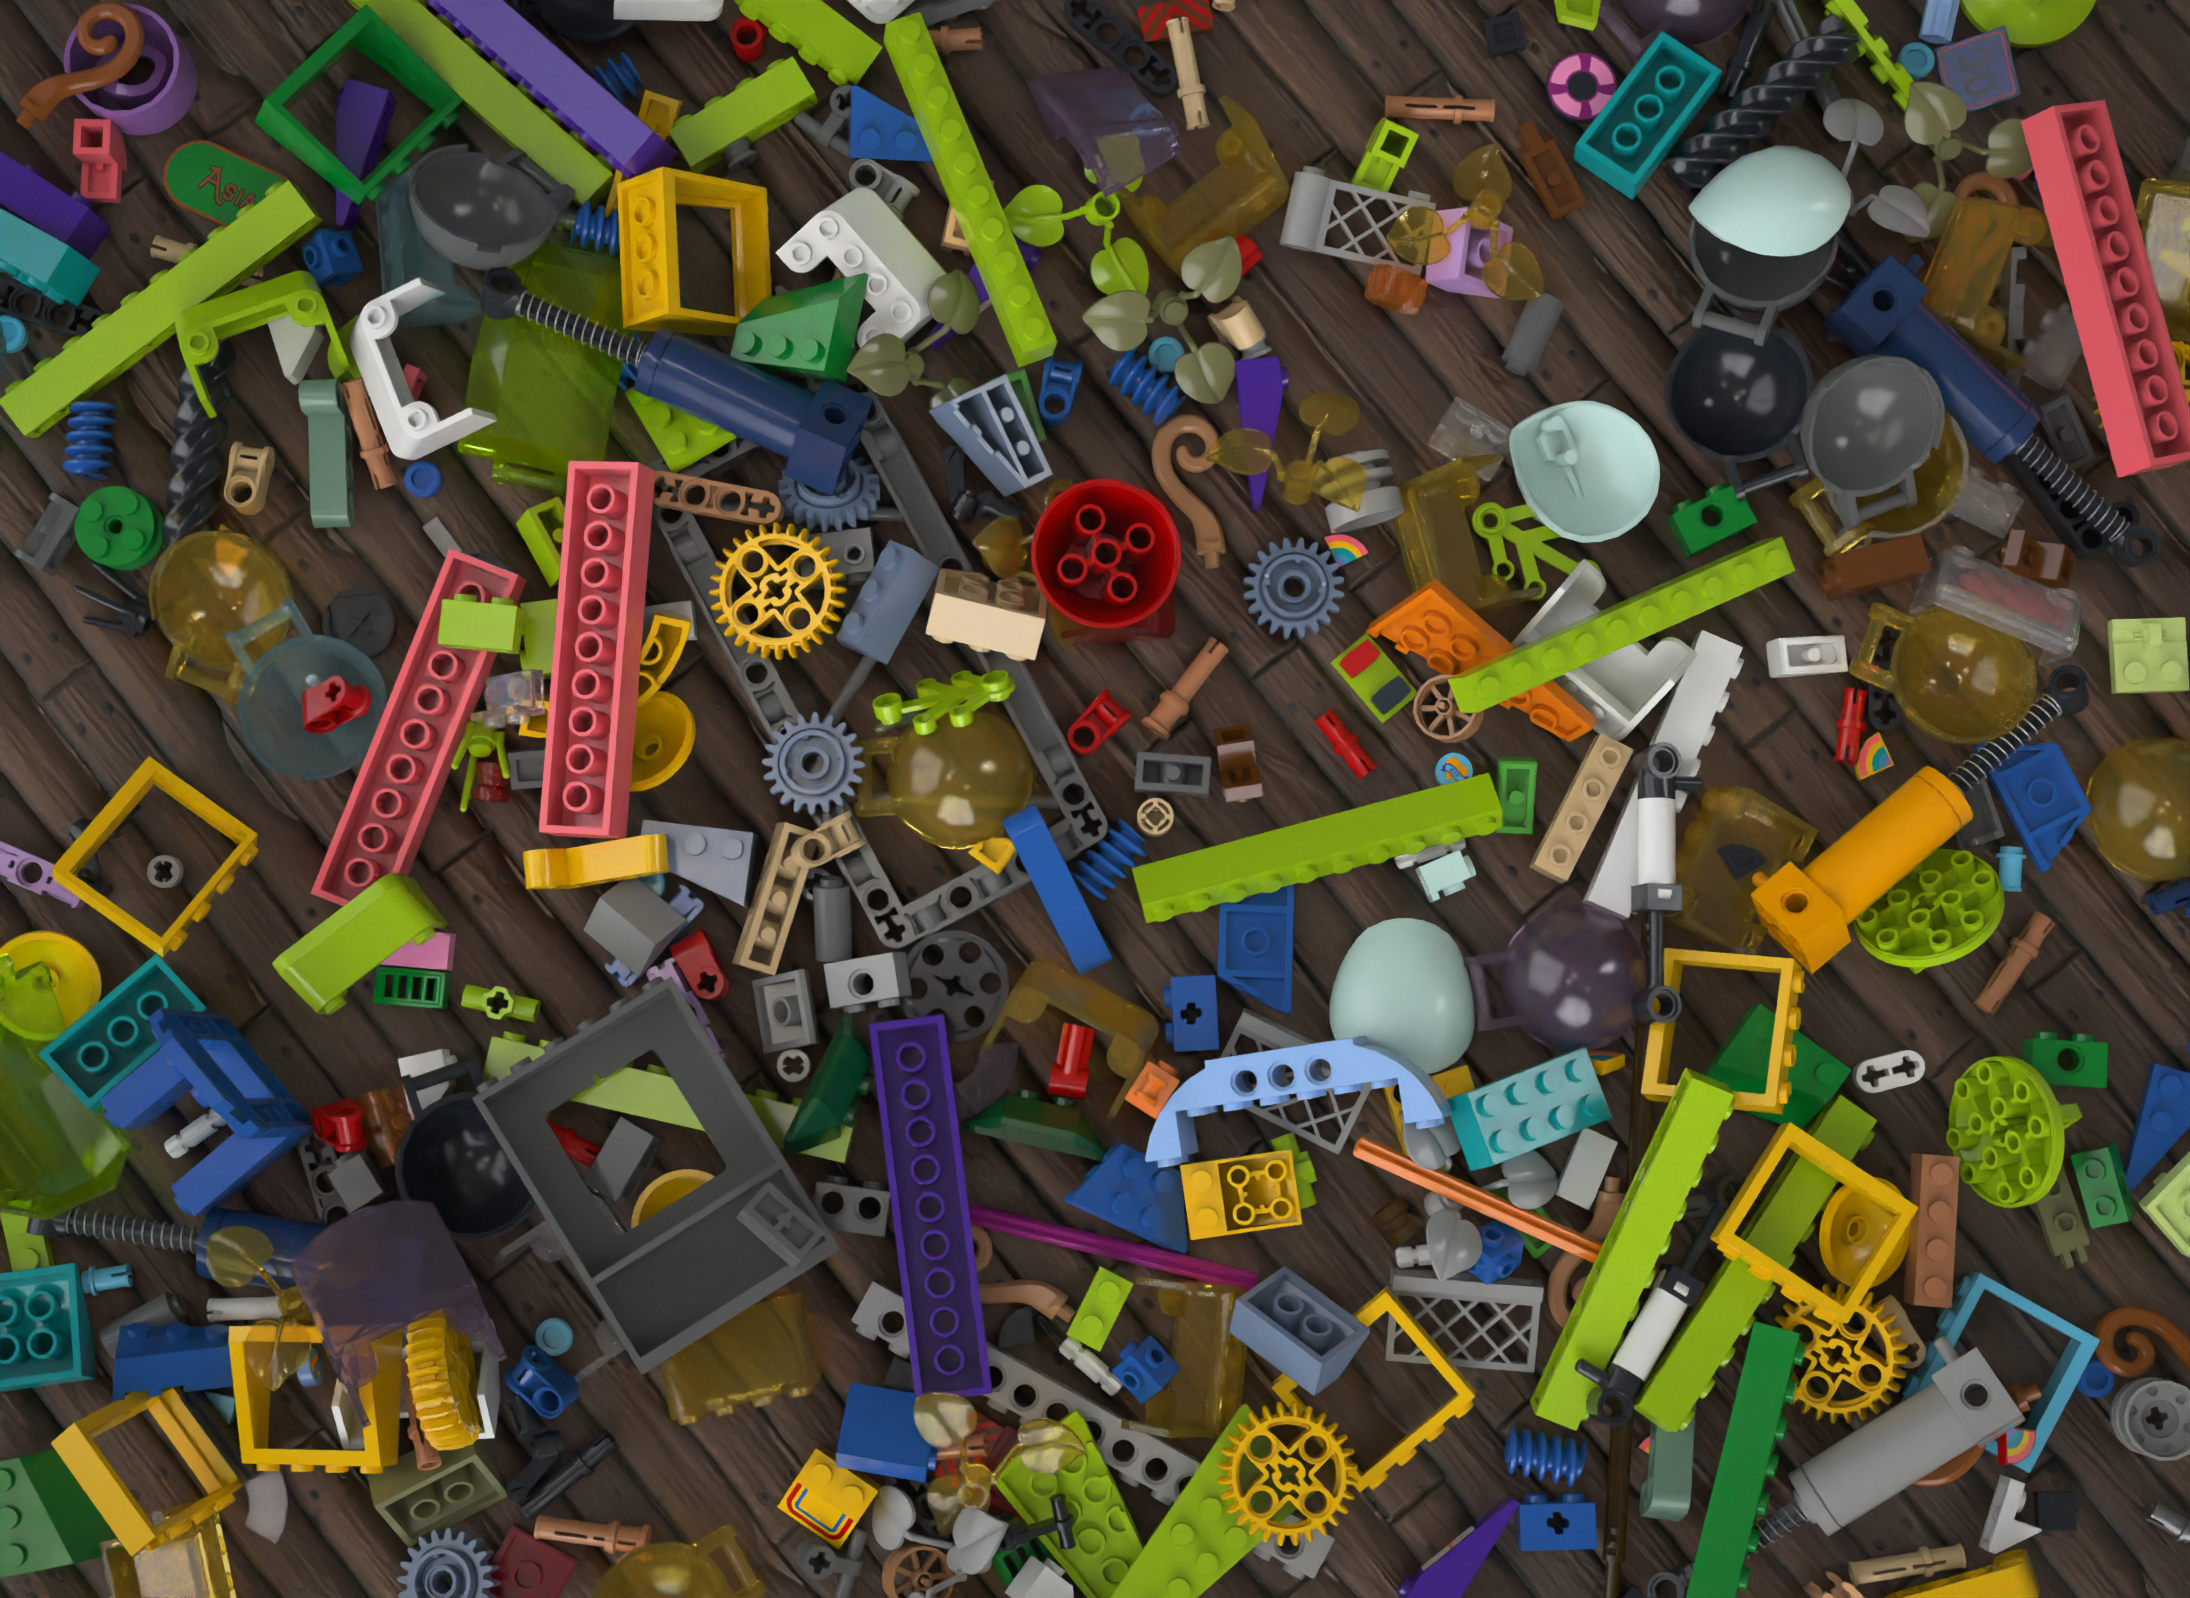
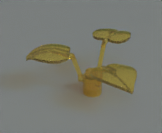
[1387,143,1544,300]
[1206,392,1367,512]
[972,477,1082,649]
[207,1226,386,1391]
[913,1393,1085,1535]

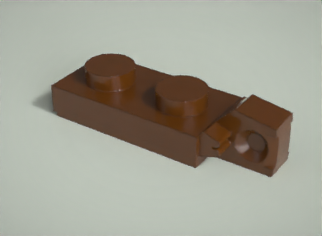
[1516,120,1587,222]

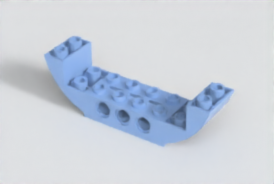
[1145,1036,1454,1168]

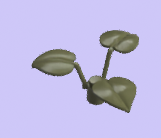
[1902,81,2033,243]
[1082,235,1242,404]
[847,269,980,432]

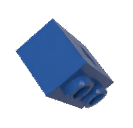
[1163,975,1219,1052]
[1515,1492,1597,1551]

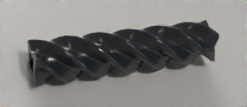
[1665,14,1860,199]
[162,336,236,555]

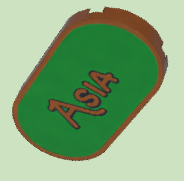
[163,140,290,227]

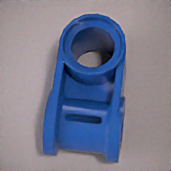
[1039,354,1084,428]
[504,1345,579,1419]

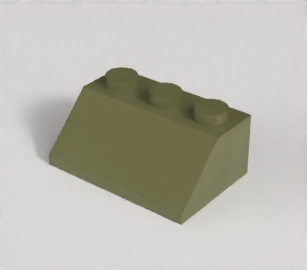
[367,1439,507,1547]

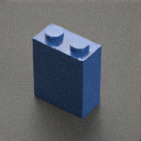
[836,1382,945,1482]

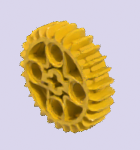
[709,522,847,660]
[1774,1283,1909,1424]
[405,1307,483,1451]
[1217,1402,1358,1546]

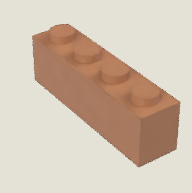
[1903,1153,1960,1308]

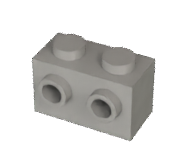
[798,527,876,590]

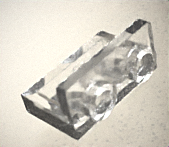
[1428,396,1512,481]
[1935,464,2025,539]

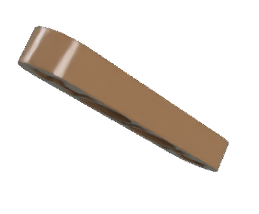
[653,471,785,527]

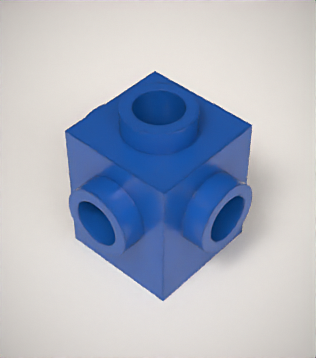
[302,228,364,287]
[1467,1220,1524,1285]
[1112,1335,1181,1404]

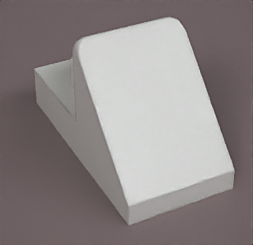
[1978,1474,2042,1554]

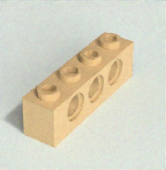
[1528,733,1634,884]
[732,822,816,976]

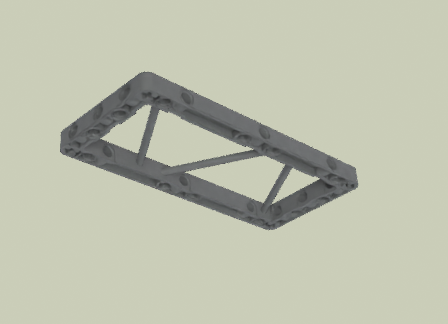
[646,379,1108,950]

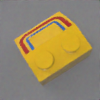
[777,1444,881,1549]

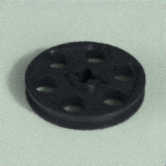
[900,930,1010,1041]

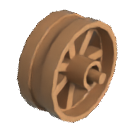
[1413,674,1484,743]
[881,1541,954,1598]

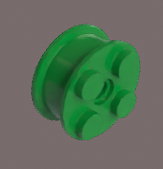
[75,486,164,571]

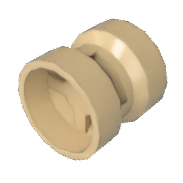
[1137,798,1174,838]

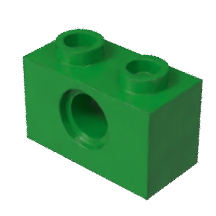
[1666,482,1758,560]
[2022,1032,2108,1088]
[2071,1142,2136,1229]

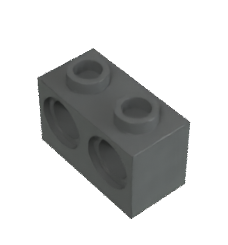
[327,1151,399,1213]
[813,1175,891,1237]

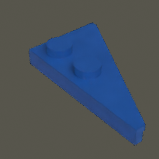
[848,86,933,162]
[2124,1063,2190,1191]

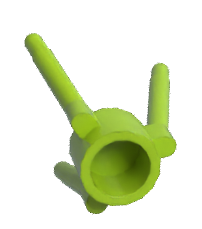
[451,718,510,812]

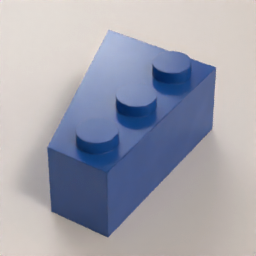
[112,1322,233,1401]

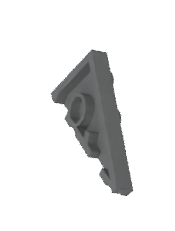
[1988,247,2027,388]

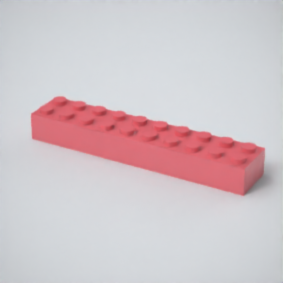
[2021,100,2190,478]
[539,461,655,839]
[310,548,527,906]

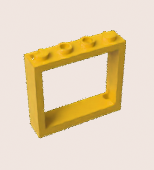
[52,756,259,957]
[1641,948,1805,1114]
[1710,1122,1919,1325]
[1271,1286,1476,1492]
[51,1386,246,1557]

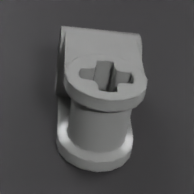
[849,158,920,221]

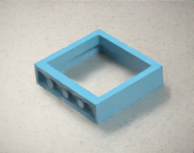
[1901,1271,2100,1473]

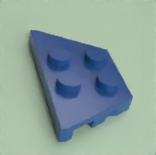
[1972,743,2092,873]
[1217,884,1294,1015]
[1064,1144,1188,1254]

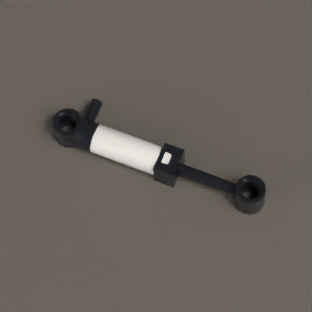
[1631,742,1703,1025]
[1574,1174,1747,1427]

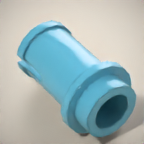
[1996,846,2026,892]
[81,1263,133,1296]

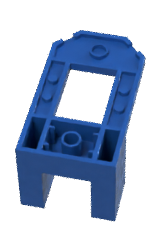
[99,1008,314,1216]

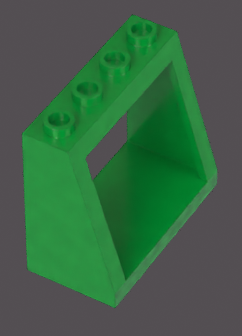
[254,4,463,206]

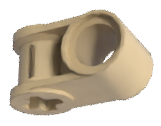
[1207,295,1266,350]
[224,441,275,515]
[791,810,867,869]
[1858,1294,1926,1368]

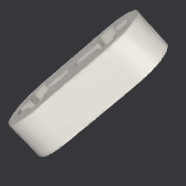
[1852,1050,1925,1093]

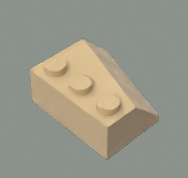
[925,568,1047,661]

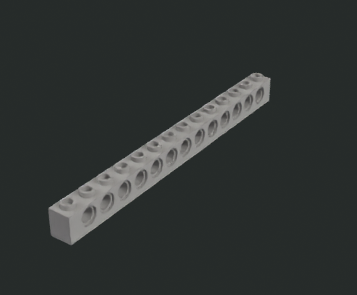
[851,1279,1335,1580]

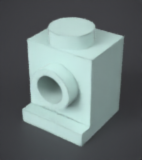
[1415,850,1476,903]

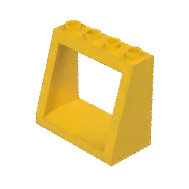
[617,166,772,337]
[228,1325,403,1474]

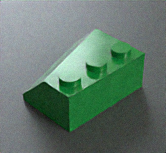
[730,273,869,383]
[1702,1003,1852,1129]
[0,1449,124,1578]

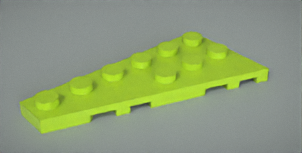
[1813,0,1914,112]

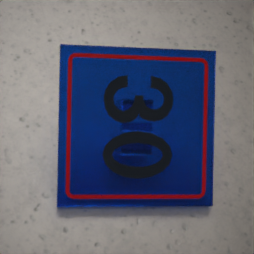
[1934,25,2022,114]

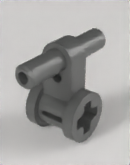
[794,85,857,161]
[795,1527,868,1598]

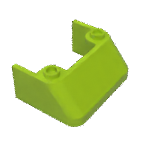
[175,271,351,418]
[272,872,449,1015]

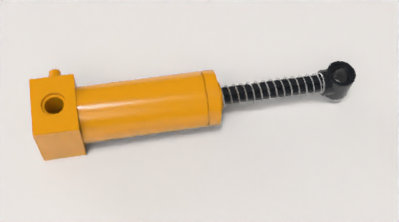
[1751,664,2090,974]

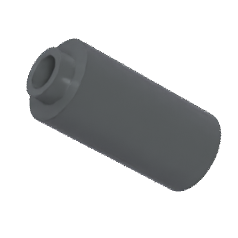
[1502,291,1565,376]
[813,876,852,962]
[99,1291,188,1359]

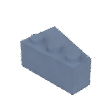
[929,374,1053,497]
[641,820,758,909]

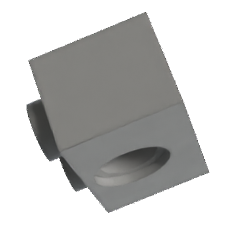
[823,952,912,1014]

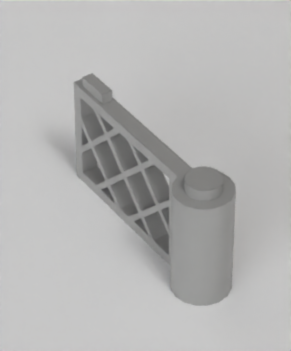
[1279,166,1436,276]

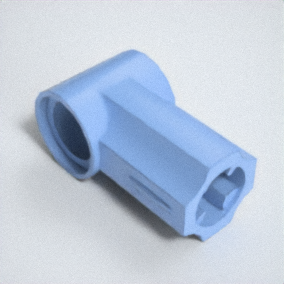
[1918,0,1960,45]

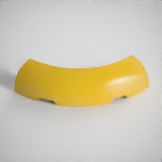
[518,609,692,738]

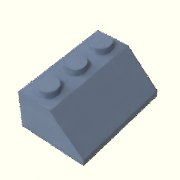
[836,540,940,665]
[1229,1266,1370,1396]

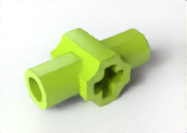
[461,984,540,1023]
[1271,1132,1317,1209]

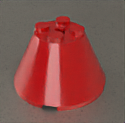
[1031,478,1181,629]

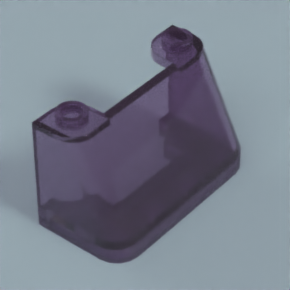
[1028,66,1182,198]

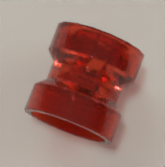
[472,762,510,803]

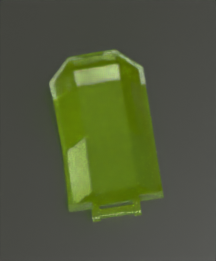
[457,242,632,496]
[0,953,131,1220]

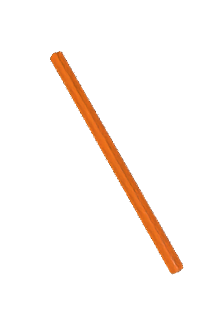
[1353,1136,1705,1307]

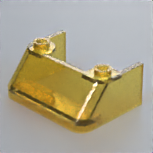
[1111,95,1289,277]
[1921,197,2054,371]
[1392,453,1540,616]
[982,958,1159,1120]
[1121,1276,1248,1438]

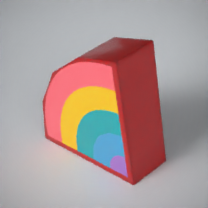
[1997,1427,2036,1465]

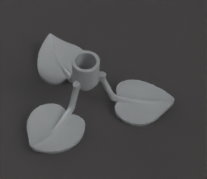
[1823,98,1930,238]
[1399,1111,1558,1281]
[872,1486,1009,1598]

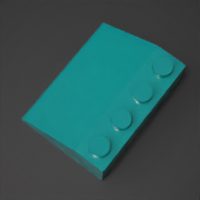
[0,1263,96,1392]

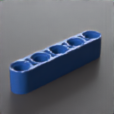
[1001,803,1113,976]

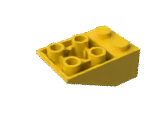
[1180,1149,1302,1240]

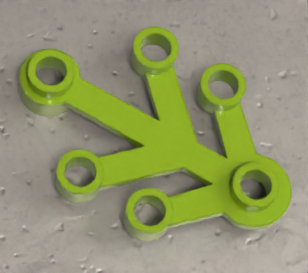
[1472,502,1601,601]
[872,670,1016,735]

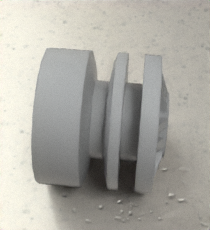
[1314,449,1405,533]
[2110,1377,2190,1461]

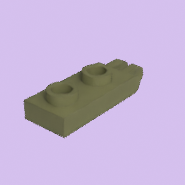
[2033,1164,2090,1269]

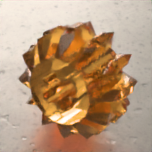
[1364,264,1428,316]

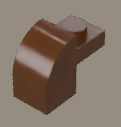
[2000,529,2076,590]
[1213,724,1263,802]

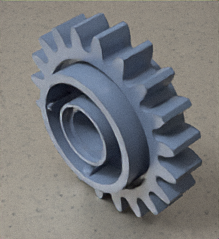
[778,456,880,532]
[1243,537,1344,639]
[762,712,866,816]
[397,1528,501,1598]

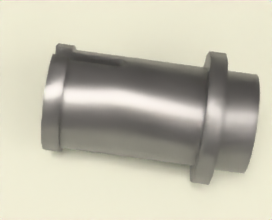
[2144,1499,2190,1543]

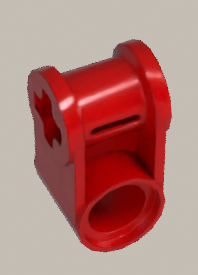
[301,676,372,734]
[1067,688,1134,758]
[669,928,730,1001]
[311,1098,369,1153]

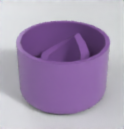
[64,3,198,136]

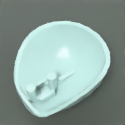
[1688,145,1851,257]
[1509,400,1660,543]
[1329,918,1475,1074]

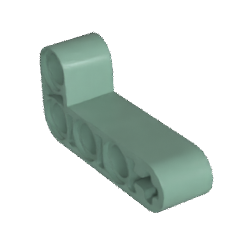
[298,379,355,528]
[1639,1403,1696,1522]

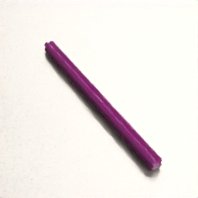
[968,1203,1258,1291]

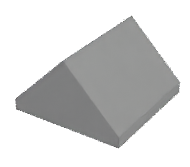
[584,878,688,977]
[752,969,821,1054]

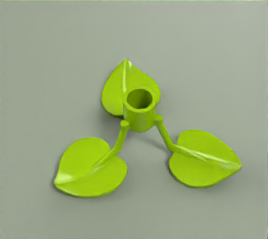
[1003,132,1149,295]

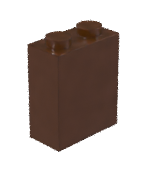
[1816,533,1930,602]

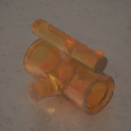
[356,1084,412,1169]

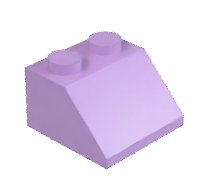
[1425,207,1513,299]

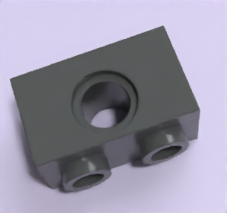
[1134,752,1211,798]

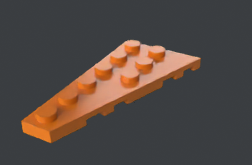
[1365,578,1597,742]

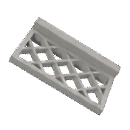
[1220,1007,1372,1155]
[1384,1267,1544,1373]

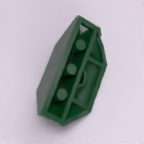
[784,1012,875,1156]
[962,1089,1107,1161]

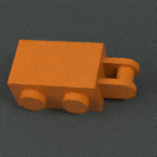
[1124,1060,1183,1120]

